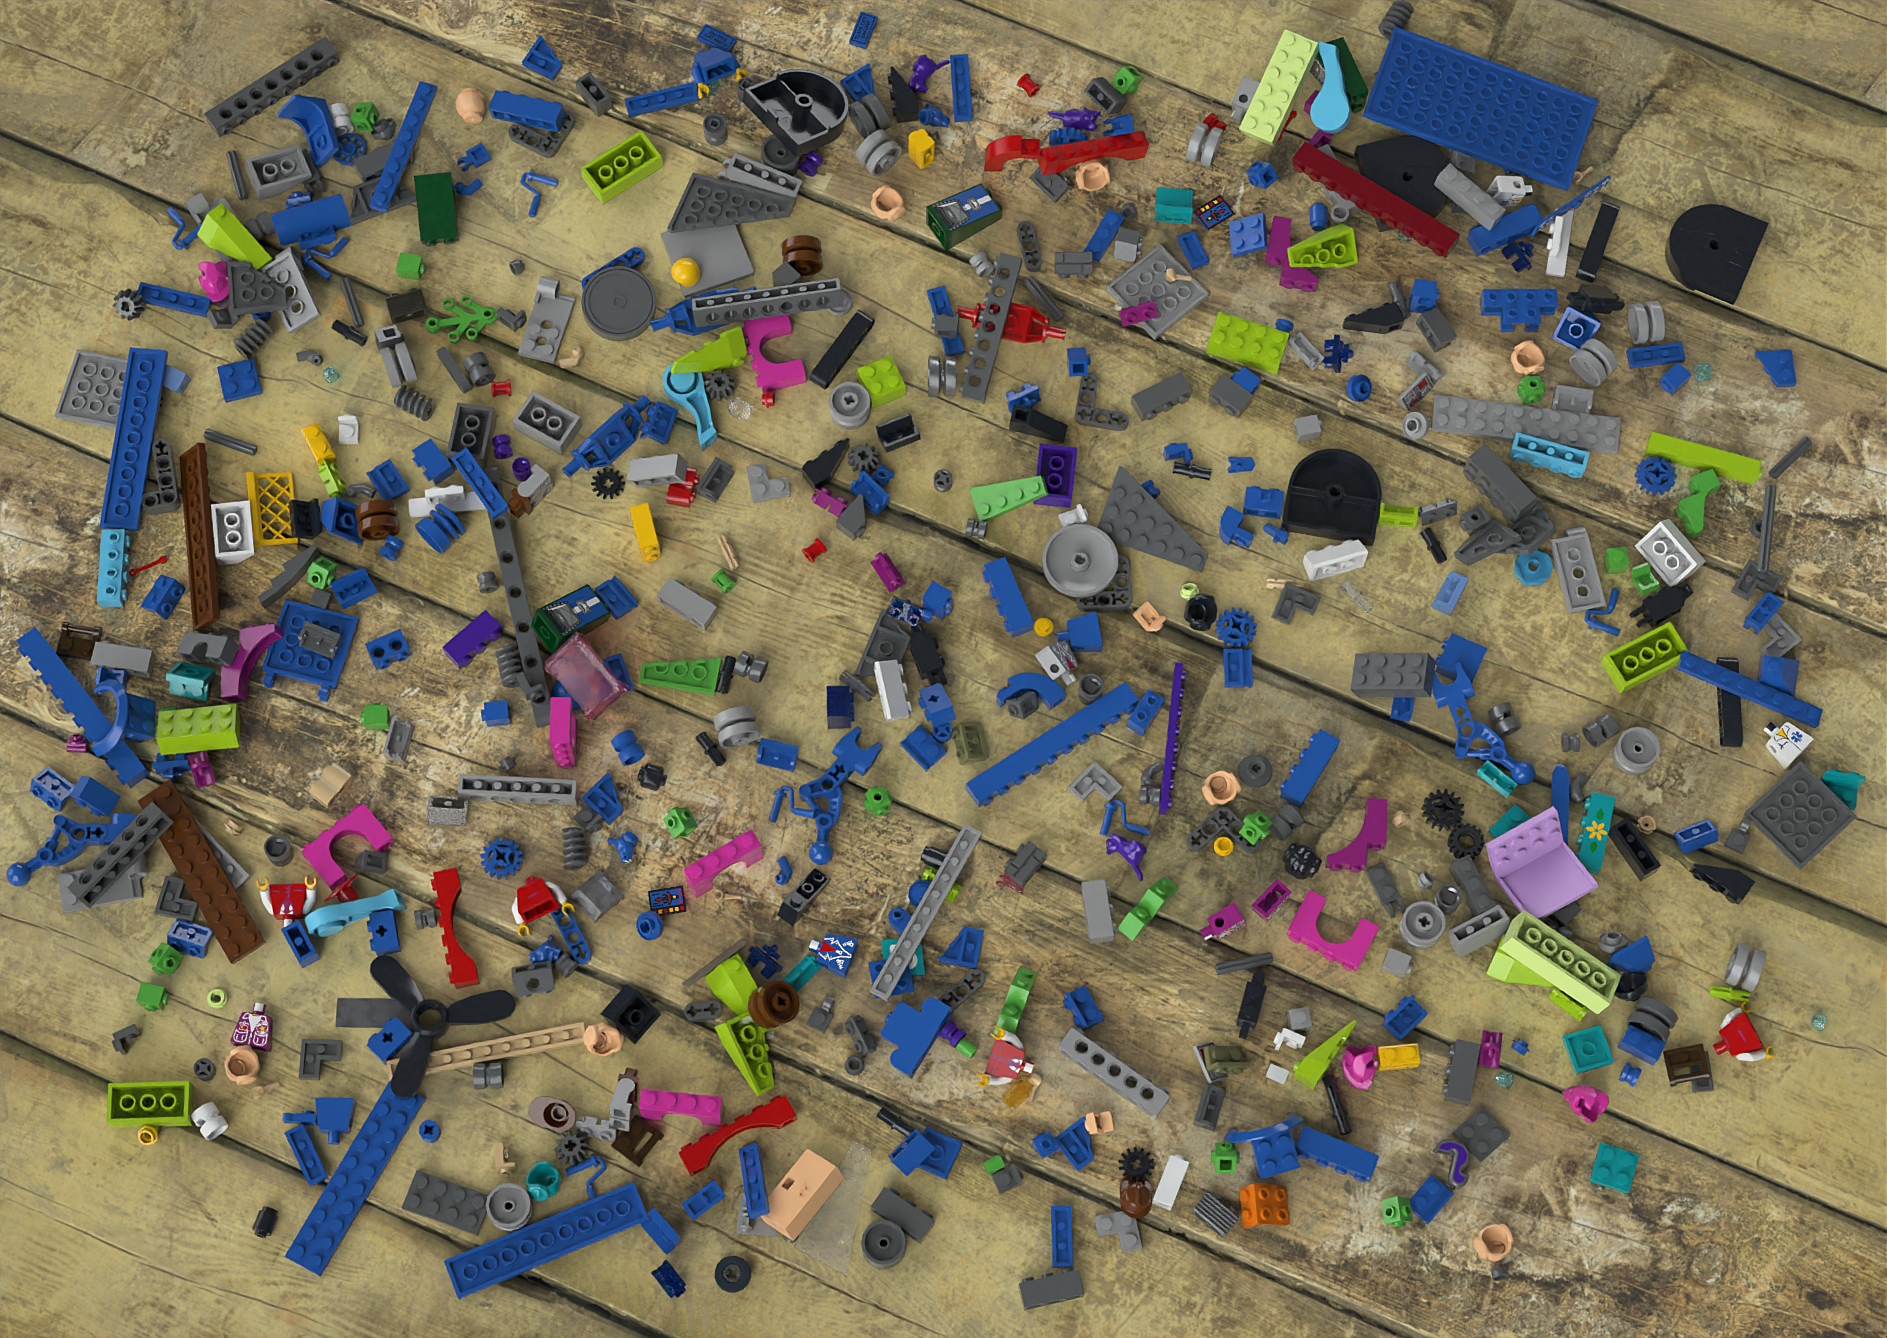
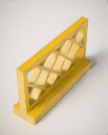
[246,472,298,549]

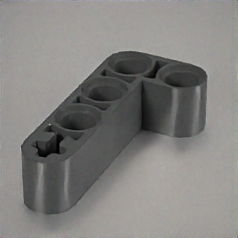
[141,438,181,515]

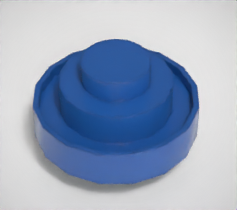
[1347,374,1372,402]
[908,880,931,908]
[636,911,664,941]

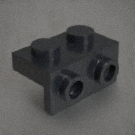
[876,413,921,453]
[289,498,322,540]

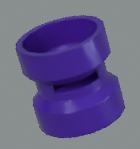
[799,151,824,177]
[492,434,513,459]
[512,457,532,482]
[939,1020,967,1048]

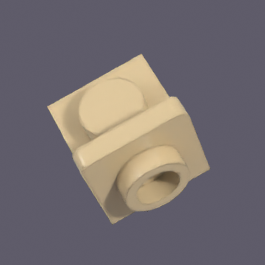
[495,1143,517,1174]

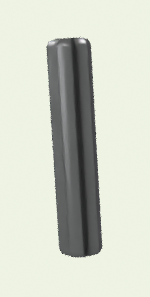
[226,150,248,201]
[1025,276,1064,322]
[340,277,365,328]
[204,428,257,456]
[1769,437,1812,479]
[1215,952,1273,975]

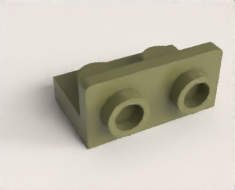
[952,722,989,765]
[1203,1046,1250,1074]

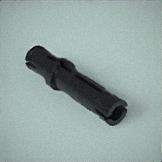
[1322,1075,1352,1136]

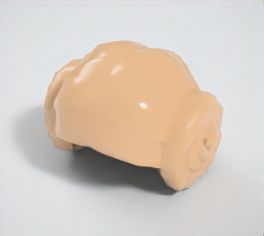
[456,87,487,124]
[1075,159,1111,191]
[871,185,906,221]
[1511,340,1545,376]
[1202,771,1241,805]
[583,1022,624,1057]
[224,1045,260,1086]
[1473,1223,1514,1261]

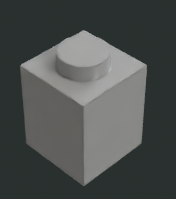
[1293,414,1323,443]
[1381,948,1413,979]
[1286,1007,1312,1033]

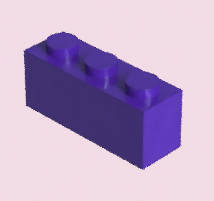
[442,610,503,669]

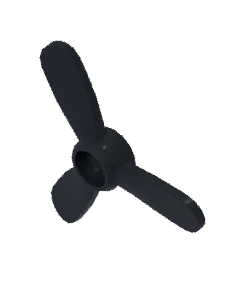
[370,955,516,1099]

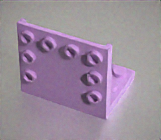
[1486,806,1598,920]

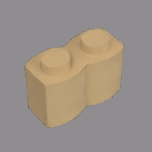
[309,763,354,809]

